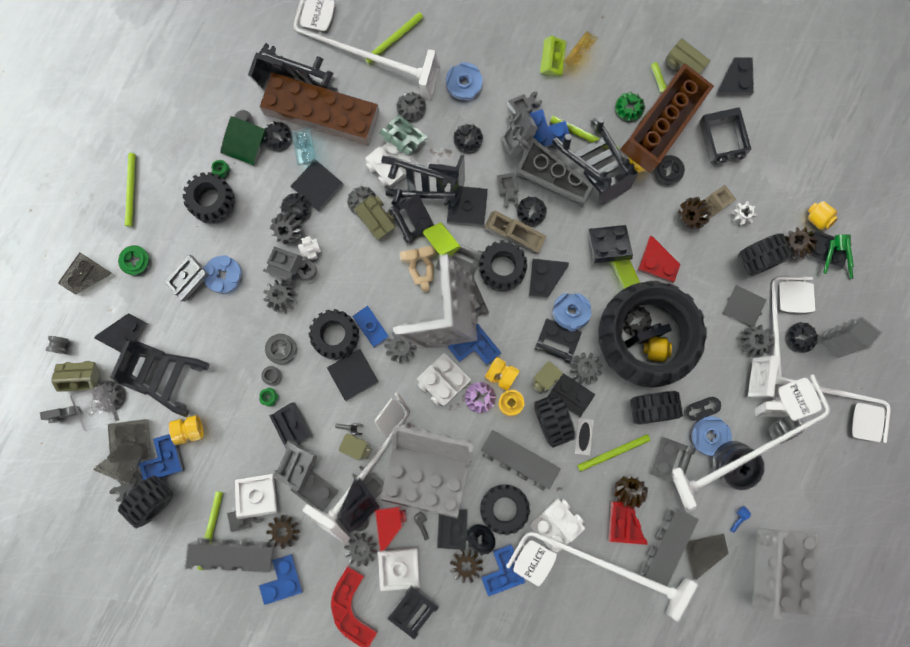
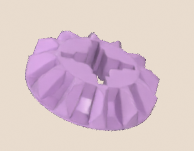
[465,382,496,413]

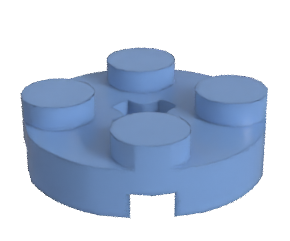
[446,62,483,101]
[203,255,242,294]
[552,293,591,332]
[691,416,732,456]

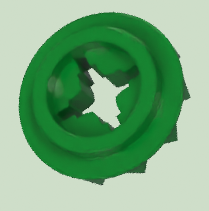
[615,91,645,121]
[118,245,149,275]

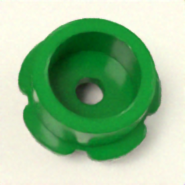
[211,160,230,178]
[259,388,278,407]

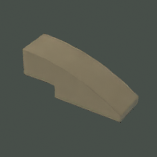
[483,211,547,253]

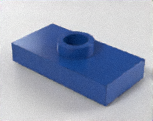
[352,306,389,348]

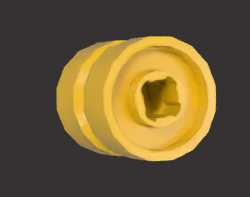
[484,356,520,391]
[498,390,524,417]
[169,415,204,446]

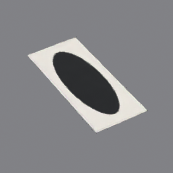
[575,418,594,456]

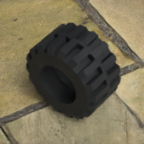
[182,172,235,224]
[738,233,793,276]
[479,240,528,291]
[308,309,359,360]
[630,391,683,425]
[534,393,576,448]
[118,476,173,529]
[480,484,530,535]

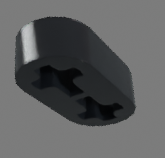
[684,397,721,421]

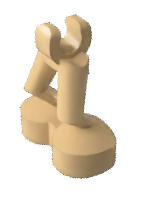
[399,245,437,292]

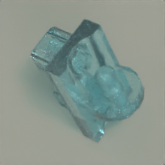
[292,128,316,165]

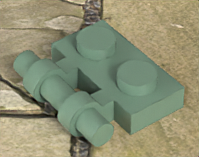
[379,115,427,156]

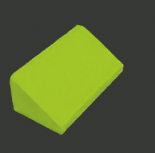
[540,36,567,76]
[423,222,461,257]
[610,260,640,290]

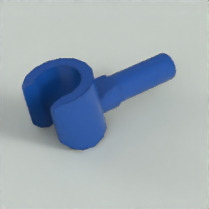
[730,506,751,533]

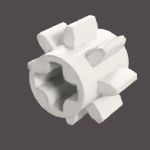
[732,201,757,226]
[298,236,321,261]

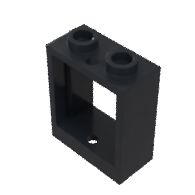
[699,107,752,164]

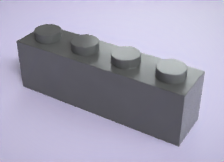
[821,317,882,358]
[480,430,561,491]
[639,508,699,586]

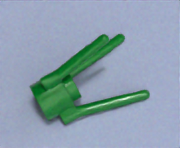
[823,234,854,279]

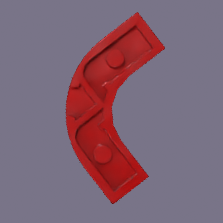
[331,566,378,647]

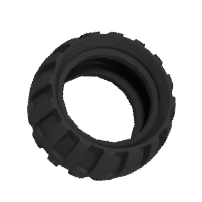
[598,281,707,387]

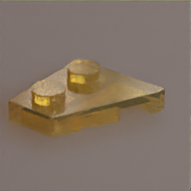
[563,31,598,67]

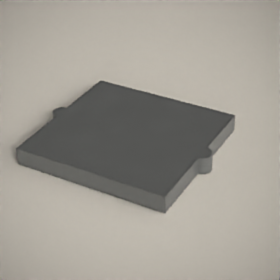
[723,285,767,326]

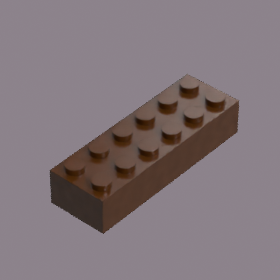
[620,63,714,173]
[259,72,380,146]

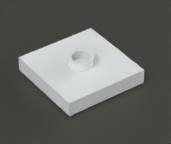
[235,474,277,519]
[378,547,420,591]

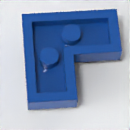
[529,109,570,148]
[448,324,502,366]
[139,434,183,480]
[481,544,525,597]
[259,554,303,605]

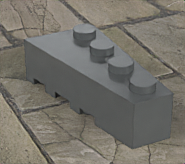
[516,137,593,205]
[185,538,274,572]

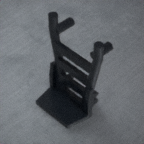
[248,43,338,92]
[552,117,638,205]
[381,155,465,207]
[110,340,210,417]

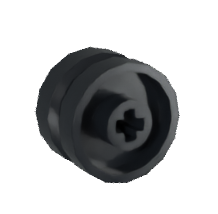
[712,441,764,490]

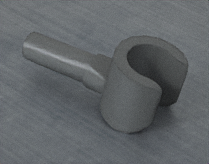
[335,423,363,435]
[414,511,429,541]

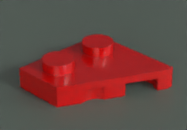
[637,236,681,283]
[608,501,648,545]

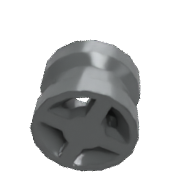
[297,260,317,281]
[45,336,68,354]

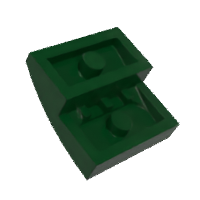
[220,116,267,167]

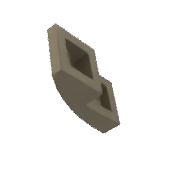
[704,185,737,219]

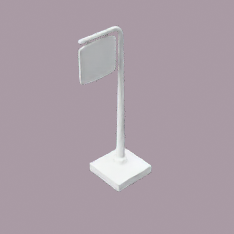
[755,276,815,418]
[748,356,891,443]
[302,392,410,544]

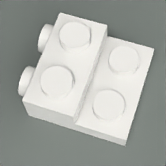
[365,142,419,189]
[417,353,471,407]
[529,499,586,555]

